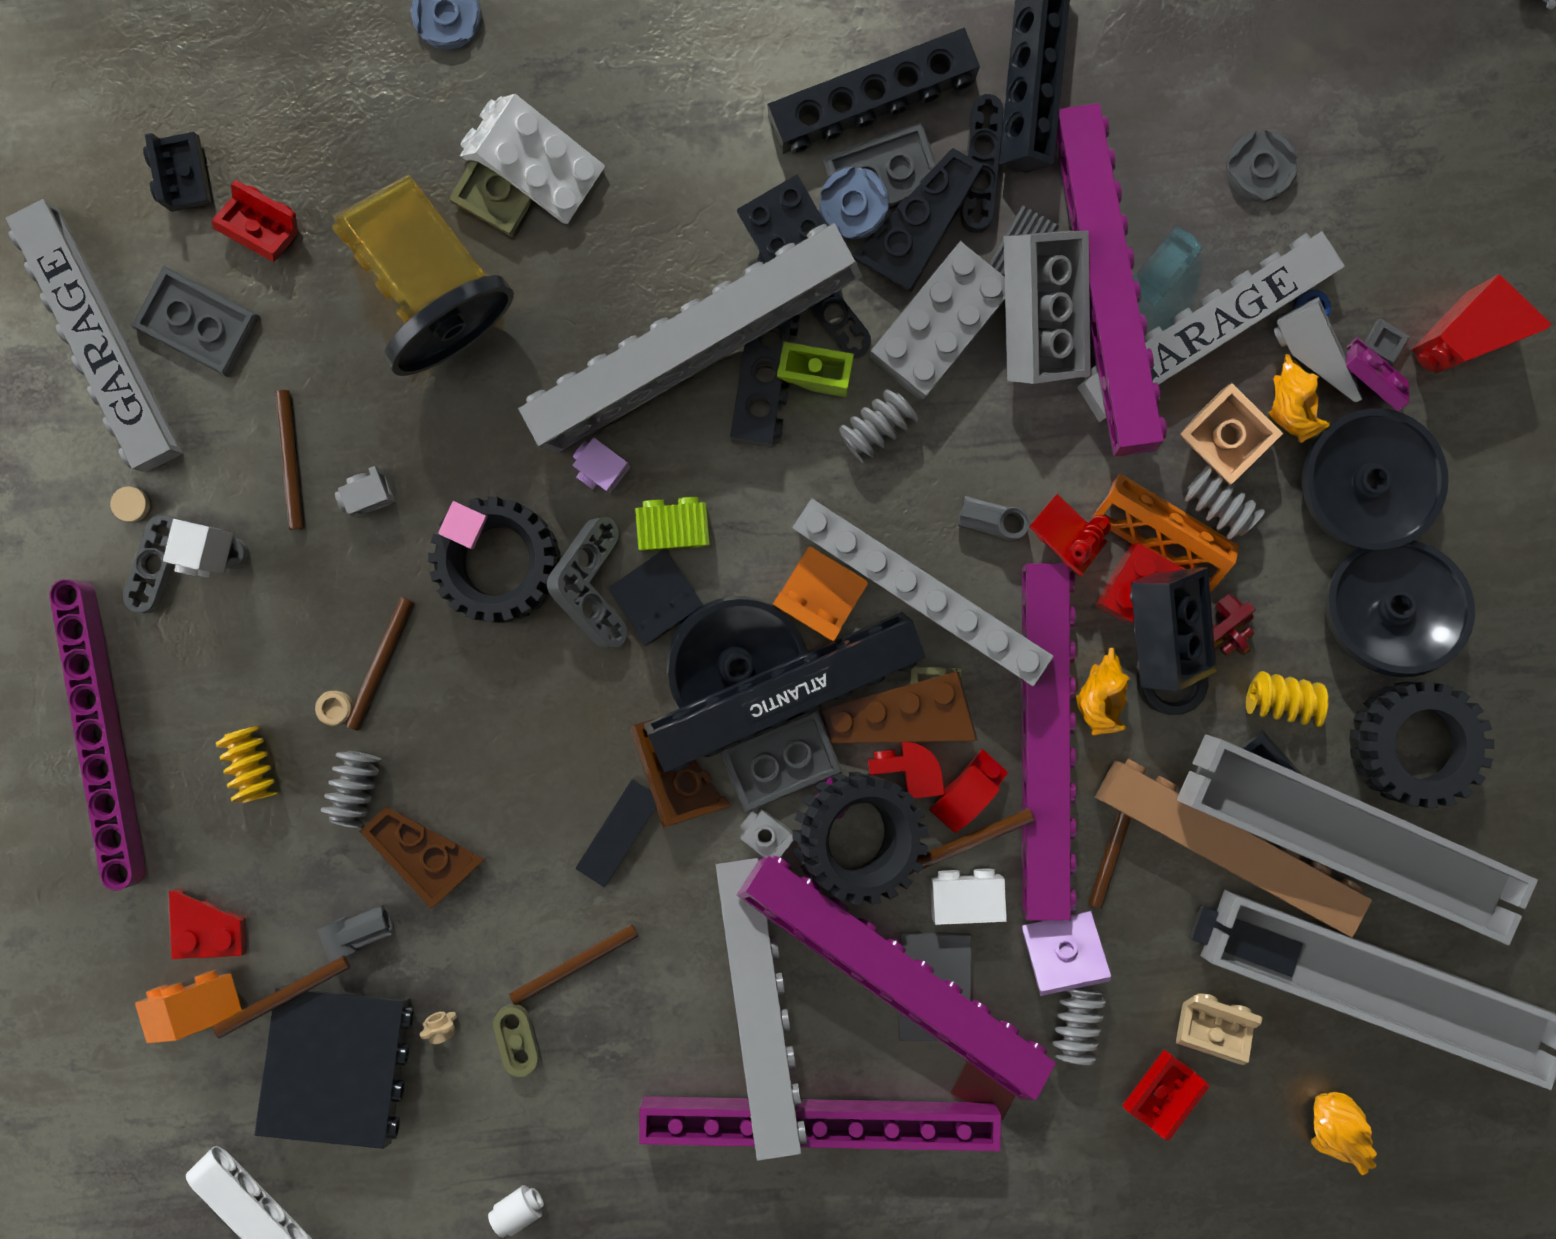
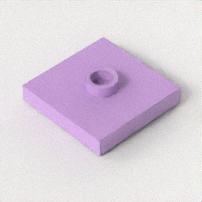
[1022,911,1111,996]

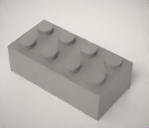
[1004,231,1091,384]
[869,241,1005,402]

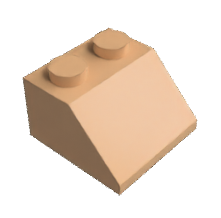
[1179,383,1283,485]

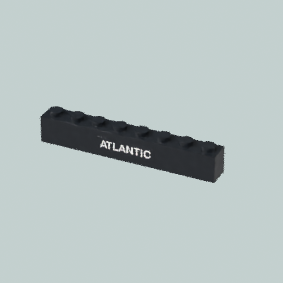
[643,612,926,773]

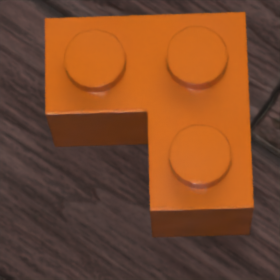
[135,970,242,1043]

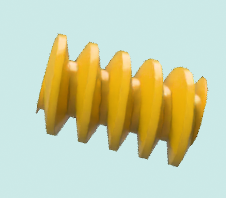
[1246,671,1328,728]
[216,726,278,803]

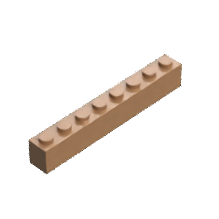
[1094,759,1372,938]

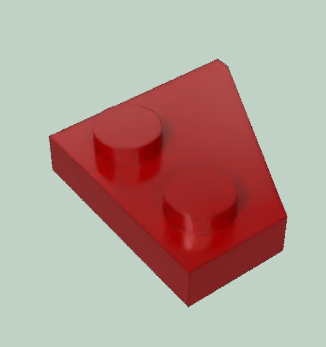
[169,889,246,959]

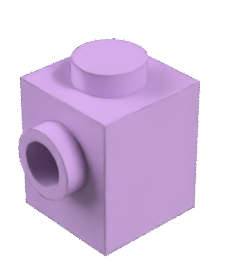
[573,437,631,494]

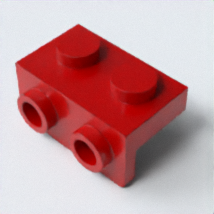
[212,180,298,262]
[1122,1049,1210,1141]

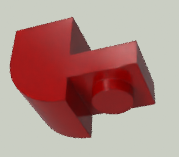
[867,742,944,798]
[929,749,1008,833]

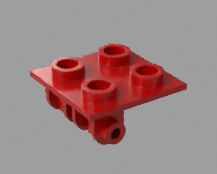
[1029,494,1111,576]

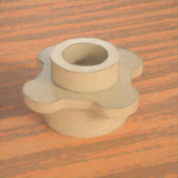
[420,1012,457,1044]

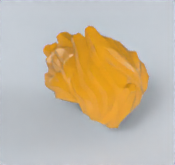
[1268,354,1330,443]
[1075,648,1130,736]
[1311,1092,1377,1175]

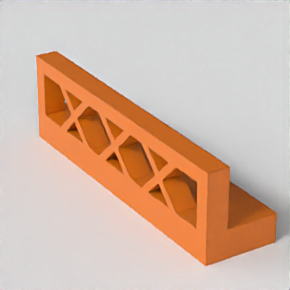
[1092,473,1240,592]

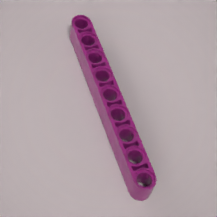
[49,579,146,891]

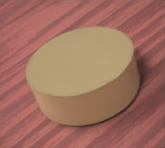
[110,486,150,522]
[315,691,353,726]

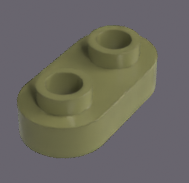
[493,1004,540,1077]

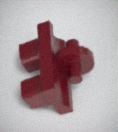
[1213,594,1256,656]

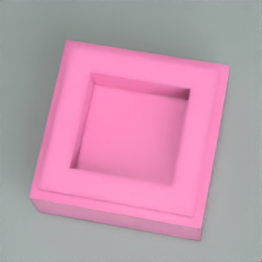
[438,501,488,549]

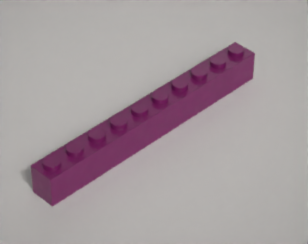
[1056,103,1167,457]
[1021,563,1076,920]
[736,856,1056,1100]
[639,1096,1001,1151]

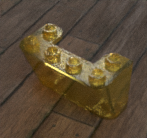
[331,174,486,323]

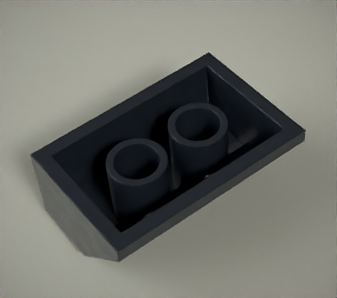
[1130,567,1217,691]

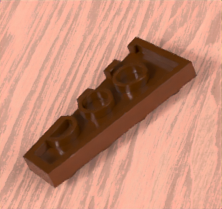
[822,671,978,743]

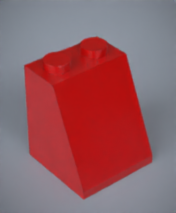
[1411,274,1552,374]

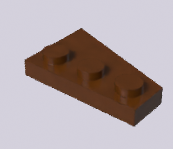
[630,718,731,828]
[359,807,485,909]

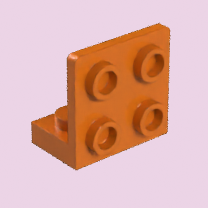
[773,547,868,642]

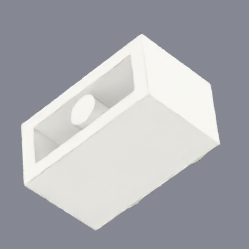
[163,519,233,578]
[930,868,1007,925]

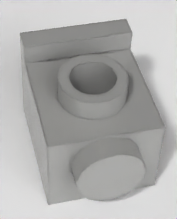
[335,466,396,517]
[739,808,793,857]

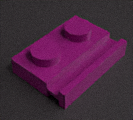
[1346,337,1409,412]

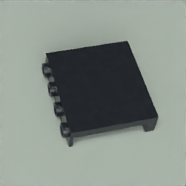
[254,986,414,1149]

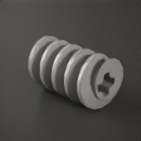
[839,389,919,464]
[1184,465,1265,540]
[320,751,382,828]
[1052,986,1106,1065]

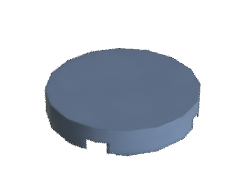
[410,0,482,50]
[819,167,889,240]

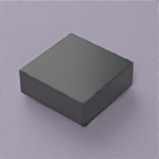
[1364,319,1411,366]

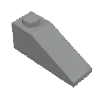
[1274,297,1362,402]

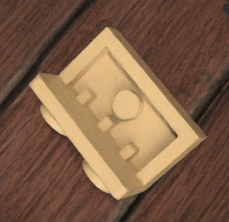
[1176,993,1262,1065]

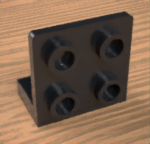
[737,174,828,263]
[609,550,704,646]

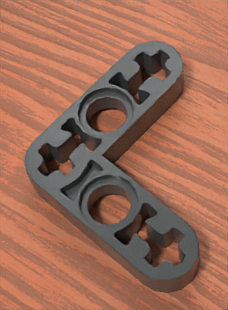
[123,515,249,613]
[547,517,627,649]

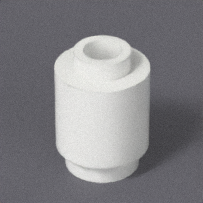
[488,1185,544,1238]

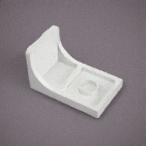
[460,94,605,224]

